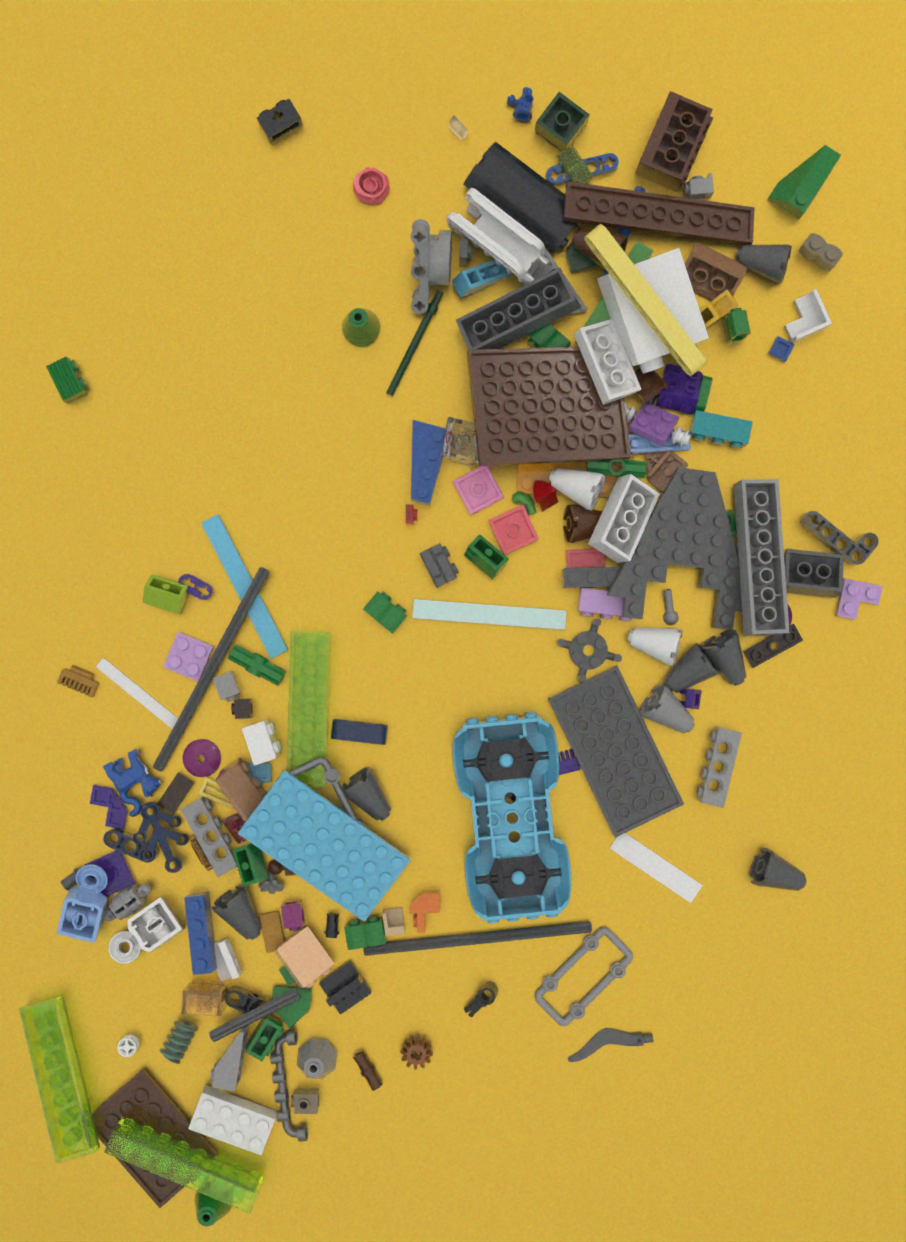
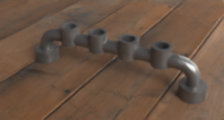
[270,1029,308,1142]

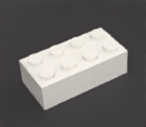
[588,474,660,563]
[188,1085,277,1155]

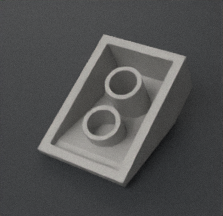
[210,1025,249,1091]

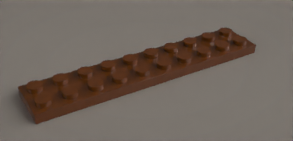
[563,181,755,245]

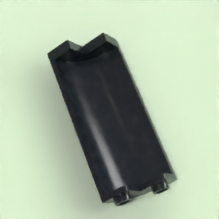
[463,142,583,254]

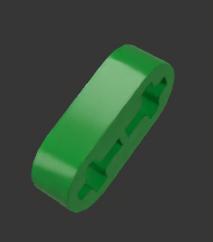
[695,375,713,412]

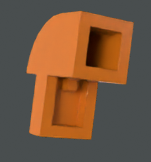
[409,890,440,933]

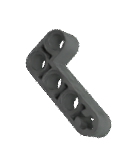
[800,511,879,566]

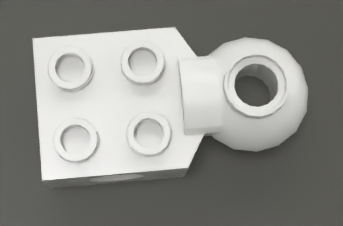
[109,897,184,964]

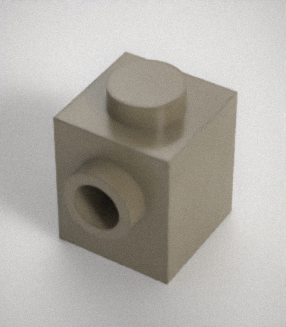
[291,1089,319,1114]

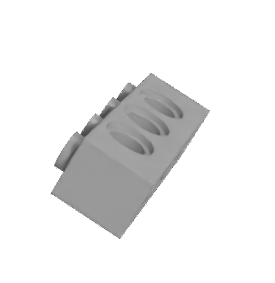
[697,726,742,808]
[180,797,237,877]

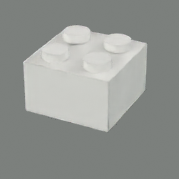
[242,719,282,766]

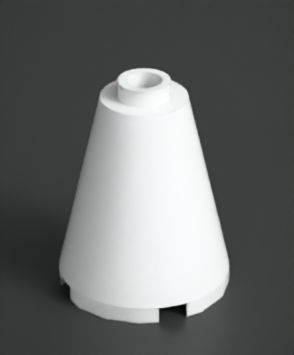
[549,468,605,511]
[628,627,683,667]

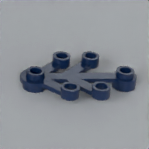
[133,802,188,873]

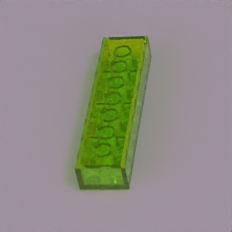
[287,631,331,788]
[19,995,100,1164]
[104,1118,264,1214]

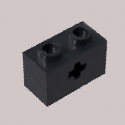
[256,98,303,144]

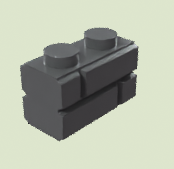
[419,543,459,588]

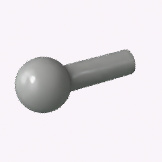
[663,589,679,625]

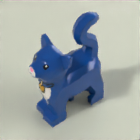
[103,749,161,817]

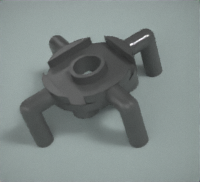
[557,619,622,682]

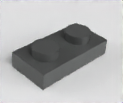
[459,238,472,267]

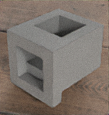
[684,173,714,199]

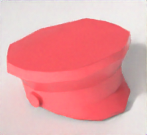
[353,167,390,205]

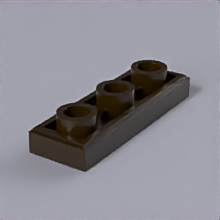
[743,624,803,668]

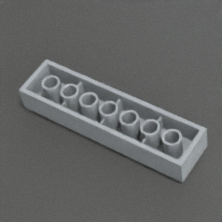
[734,479,790,637]

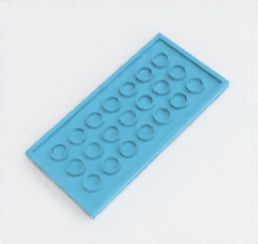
[238,769,411,922]

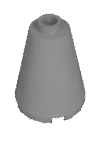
[640,684,694,733]

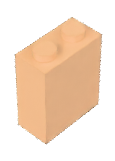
[273,926,334,989]

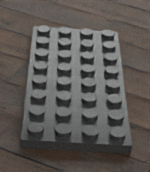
[548,666,684,838]

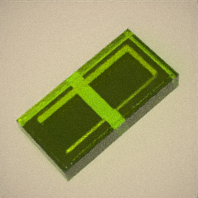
[556,145,594,184]

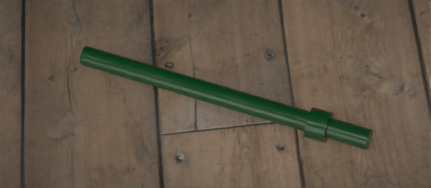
[386,290,444,396]

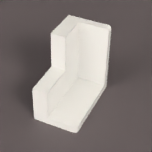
[784,289,832,343]

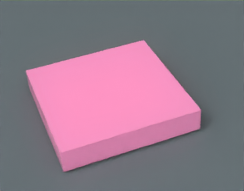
[453,466,504,516]

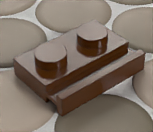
[635,368,668,403]

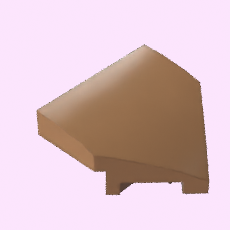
[646,450,688,493]

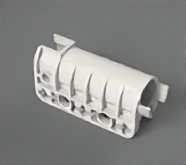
[446,188,551,285]

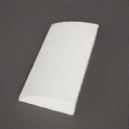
[574,319,642,405]

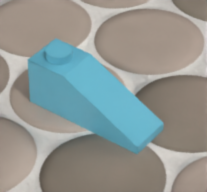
[452,260,513,298]

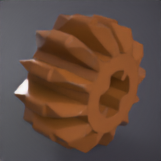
[400,1035,433,1070]

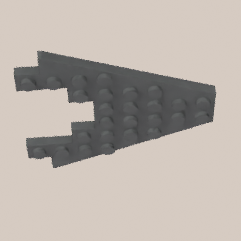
[607,467,742,630]

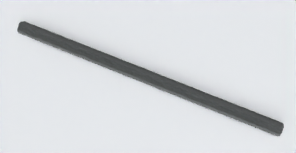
[153,567,269,772]
[363,921,592,956]

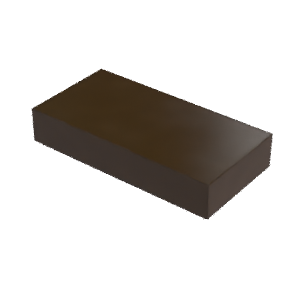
[157,772,195,815]

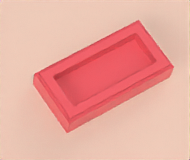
[566,549,605,568]

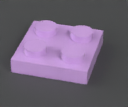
[163,632,214,681]

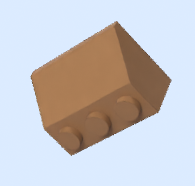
[685,241,747,301]
[215,757,267,822]

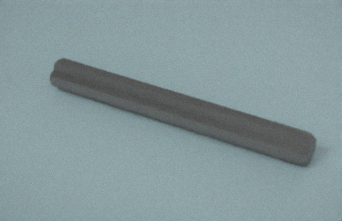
[209,989,300,1042]

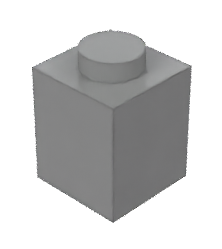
[213,671,242,702]

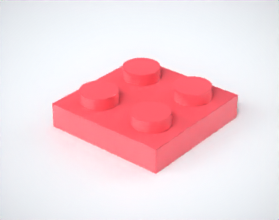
[488,504,539,555]

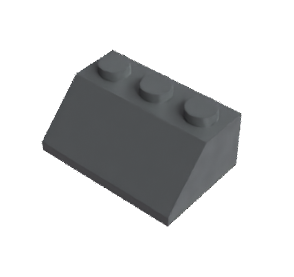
[784,549,844,598]

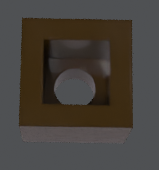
[231,698,253,719]

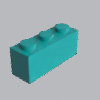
[689,410,753,448]

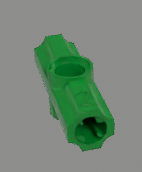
[587,459,646,479]
[227,644,286,686]

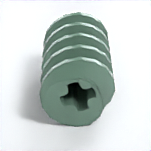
[160,1019,198,1064]

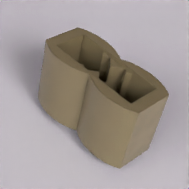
[798,233,843,271]

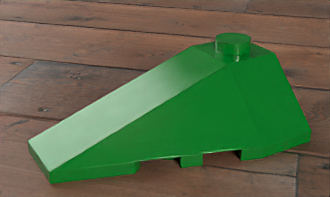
[768,145,841,219]

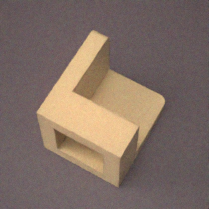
[382,907,405,936]

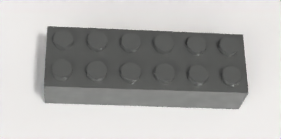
[456,267,580,350]

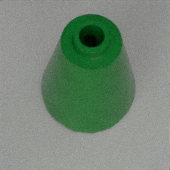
[342,308,380,347]
[195,1180,233,1226]

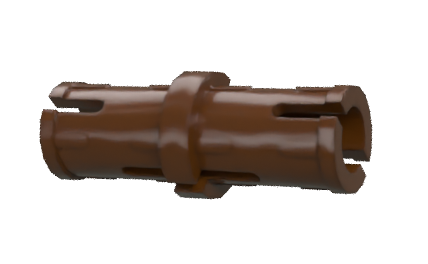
[353,1050,383,1091]

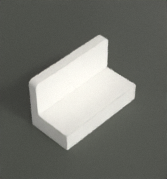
[214,937,243,981]

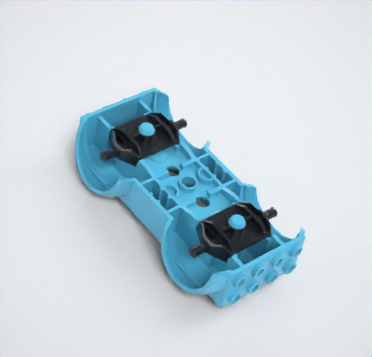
[452,712,571,923]

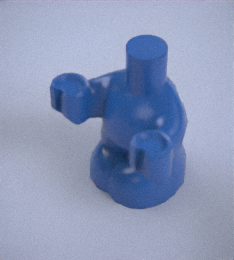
[507,87,534,121]

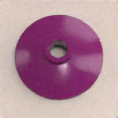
[183,739,221,777]

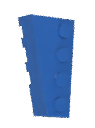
[411,420,449,506]

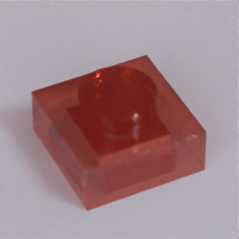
[406,504,418,525]

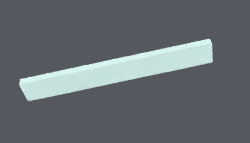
[412,599,566,630]

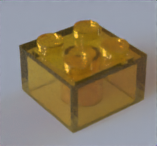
[181,979,228,1016]

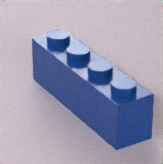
[184,892,217,975]

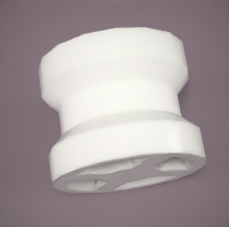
[117,1034,140,1057]

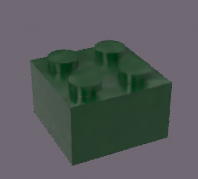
[535,92,590,152]

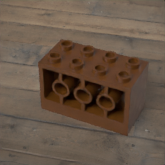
[635,91,714,192]

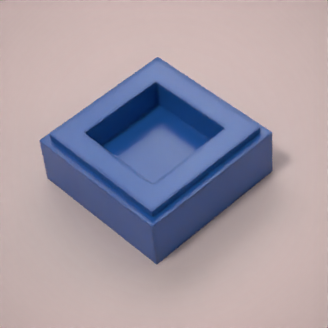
[768,336,795,363]

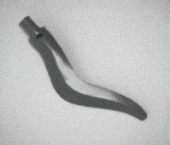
[568,1028,654,1062]

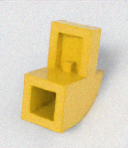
[700,289,739,329]

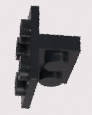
[319,961,371,1014]

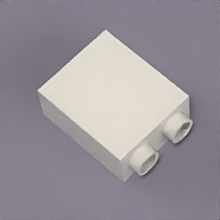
[597,248,709,373]

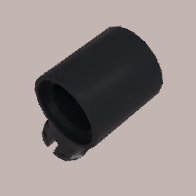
[464,982,498,1017]

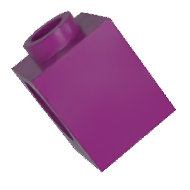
[281,900,305,931]

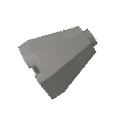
[297,1037,337,1079]

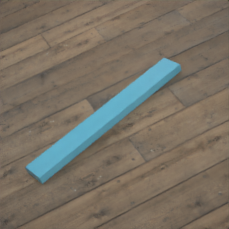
[201,514,288,659]

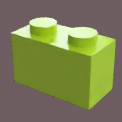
[142,574,188,615]

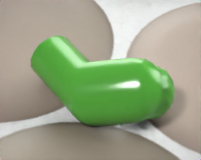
[512,491,537,515]

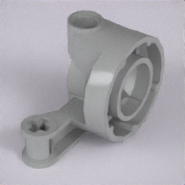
[411,219,452,314]

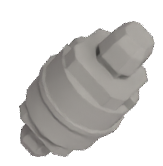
[103,883,151,921]

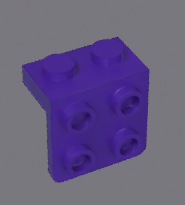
[656,363,703,415]

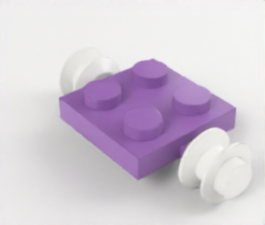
[625,402,691,448]

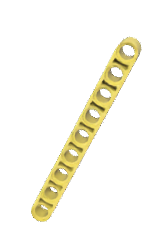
[584,224,707,376]

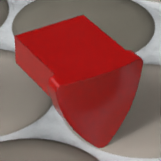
[533,480,559,512]

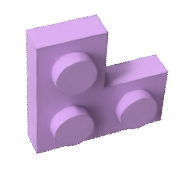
[836,578,883,620]

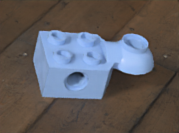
[57,864,108,943]

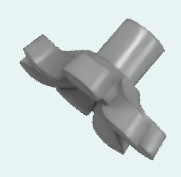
[258,873,283,894]

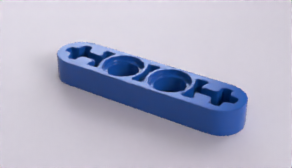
[545,153,619,186]

